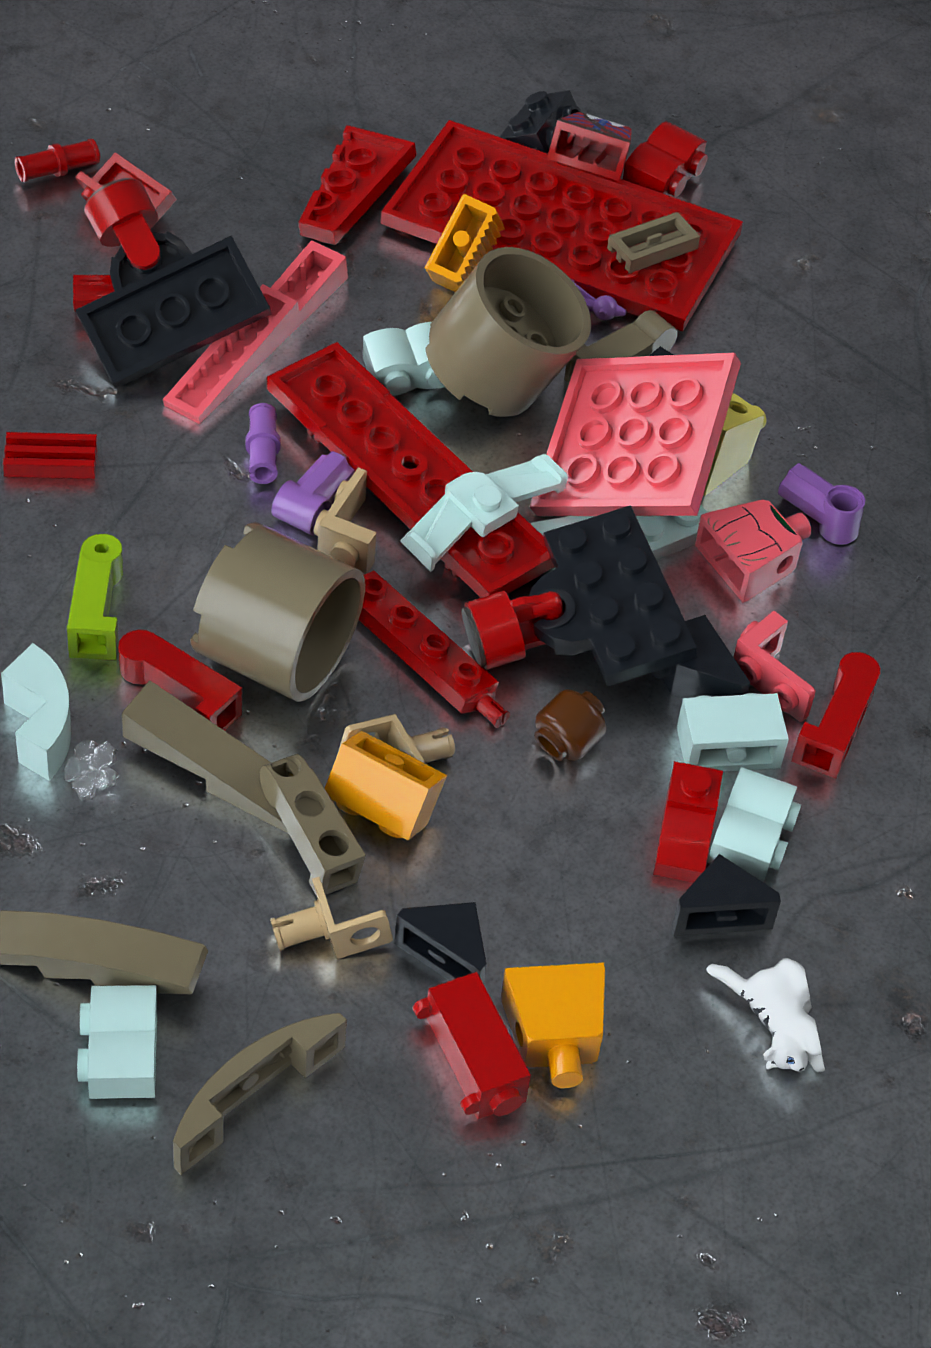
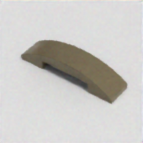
[173,1013,347,1175]

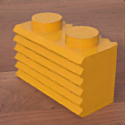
[424,194,505,292]

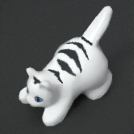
[706,958,825,1072]

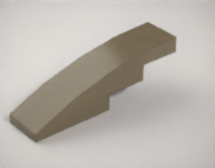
[0,910,208,994]

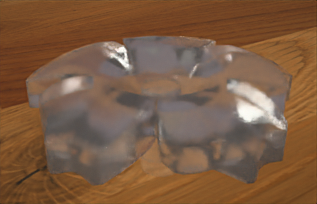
[63,740,119,799]

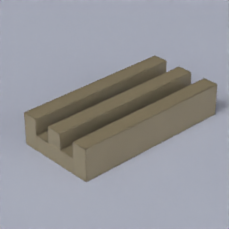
[607,212,700,273]

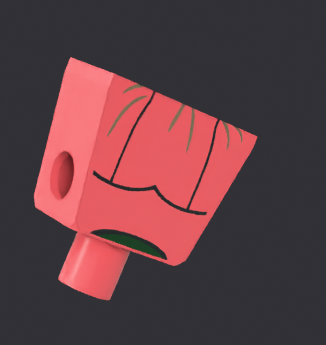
[695,499,811,603]

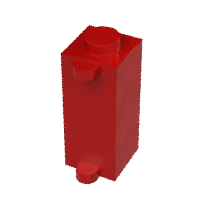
[412,972,531,1120]

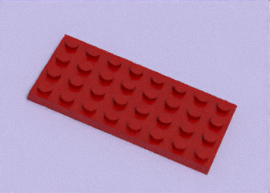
[381,120,743,332]

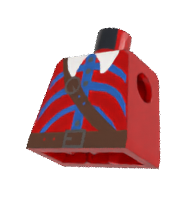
[547,112,632,181]

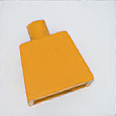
[501,962,605,1088]

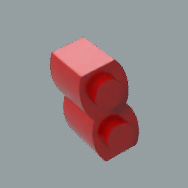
[622,121,708,198]

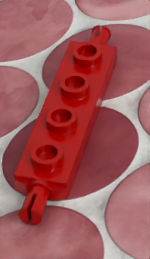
[359,570,510,728]

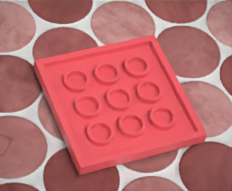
[529,352,741,516]

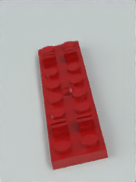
[267,342,555,598]

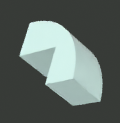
[1,643,72,781]

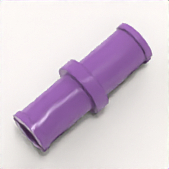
[245,403,281,484]

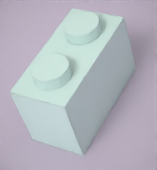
[677,693,789,771]

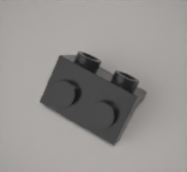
[500,90,581,154]

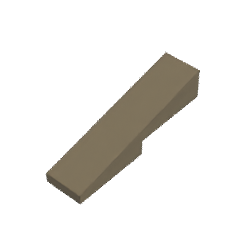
[122,680,289,834]

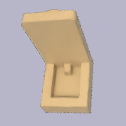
[314,467,376,574]

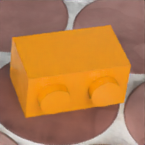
[325,731,447,840]

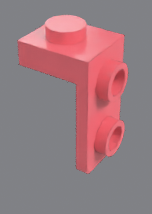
[733,611,816,722]

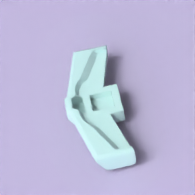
[400,454,568,572]

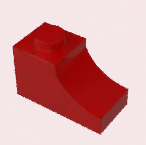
[653,761,723,883]

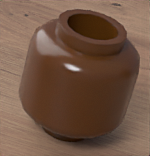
[534,689,607,761]

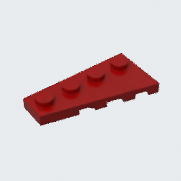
[298,125,416,245]

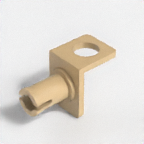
[338,714,455,763]
[270,876,393,959]

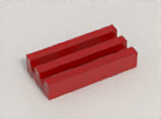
[3,432,97,479]

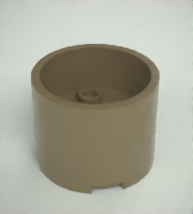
[425,247,591,417]
[190,522,365,702]

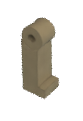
[564,310,677,383]
[259,754,366,897]

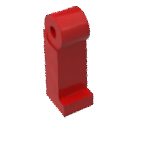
[118,629,242,731]
[791,652,880,779]

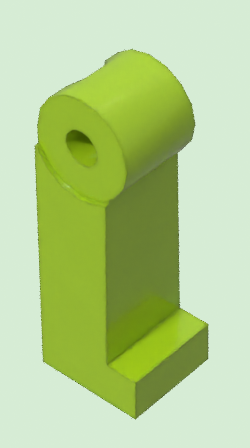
[67,534,123,661]

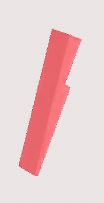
[163,240,348,424]

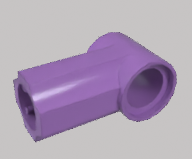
[271,451,355,536]
[778,463,865,545]

